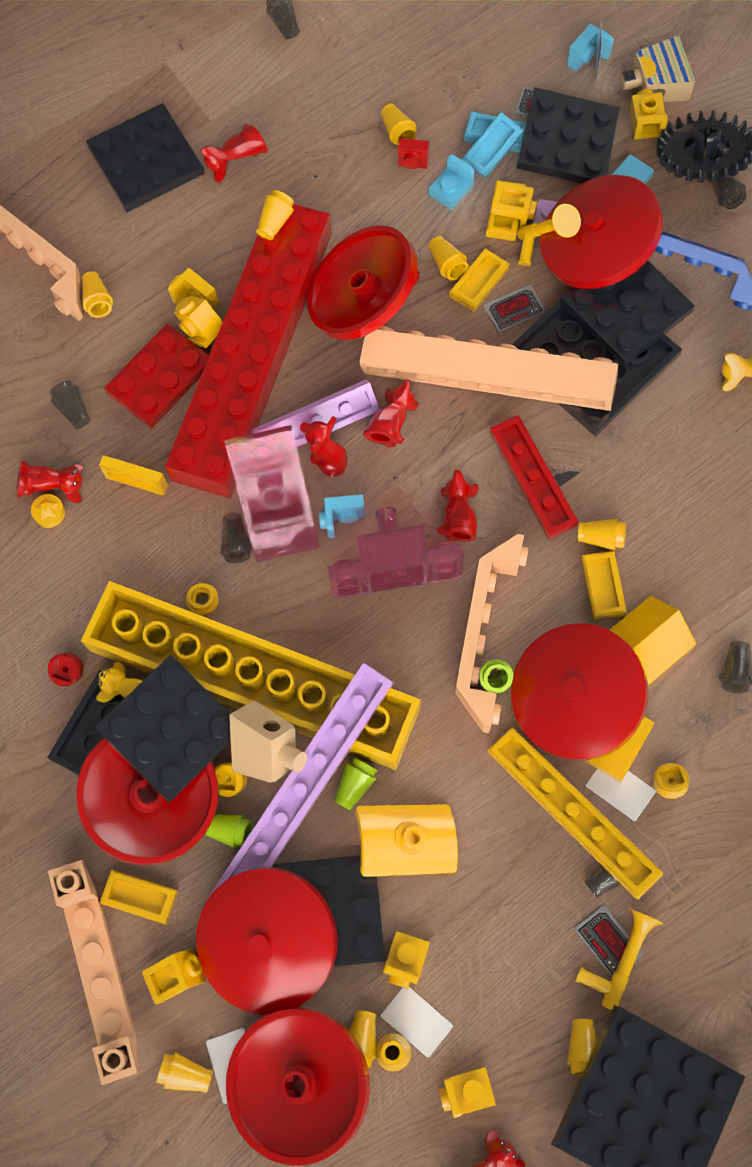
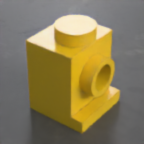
[629,89,668,140]
[174,295,223,348]

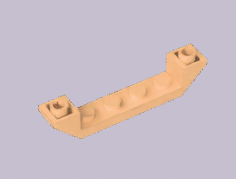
[0,205,83,321]
[455,534,529,733]
[48,860,139,1085]

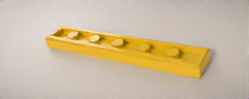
[488,727,663,900]

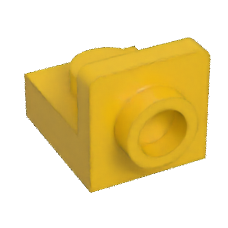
[491,181,538,227]
[168,268,220,310]
[383,931,430,989]
[142,949,206,1005]
[438,1067,496,1118]

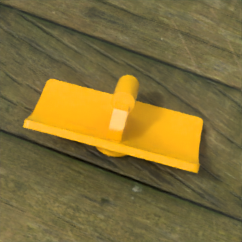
[355,804,458,877]

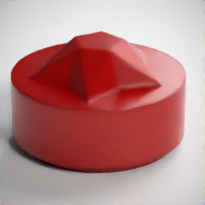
[48,652,84,687]

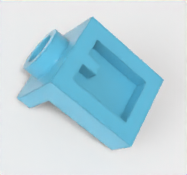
[567,23,614,72]
[428,154,474,210]
[319,494,365,538]

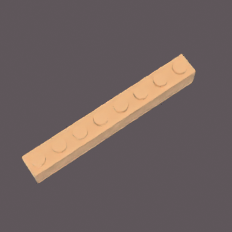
[359,326,618,411]

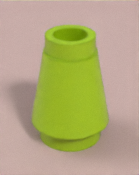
[479,659,513,693]
[333,757,377,810]
[205,814,254,849]

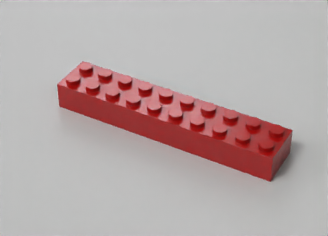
[165,204,332,499]

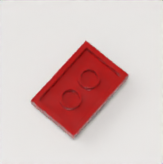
[104,324,209,429]

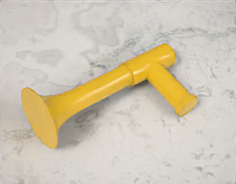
[517,204,581,266]
[575,908,664,1010]

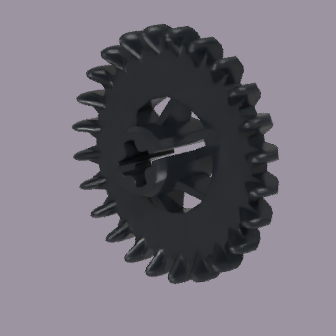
[656,110,752,183]

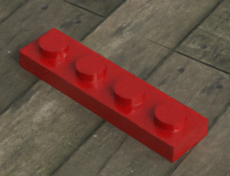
[490,415,579,540]

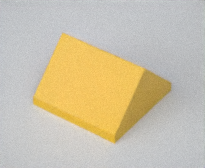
[610,595,696,686]

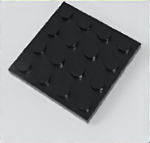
[512,287,682,436]
[551,1005,745,1167]

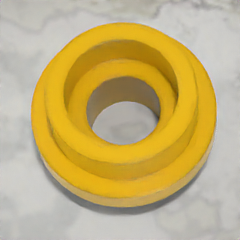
[186,583,219,616]

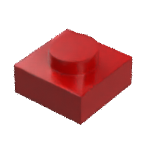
[398,138,429,169]

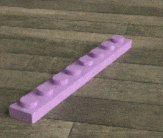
[209,663,394,897]

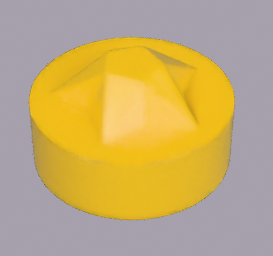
[31,494,65,528]
[214,761,247,797]
[654,763,689,799]

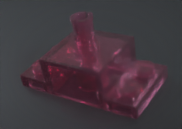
[225,425,319,562]
[328,507,464,599]

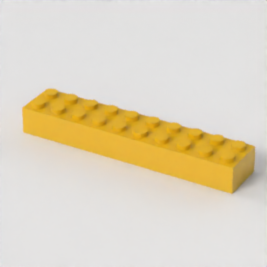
[81,581,421,771]

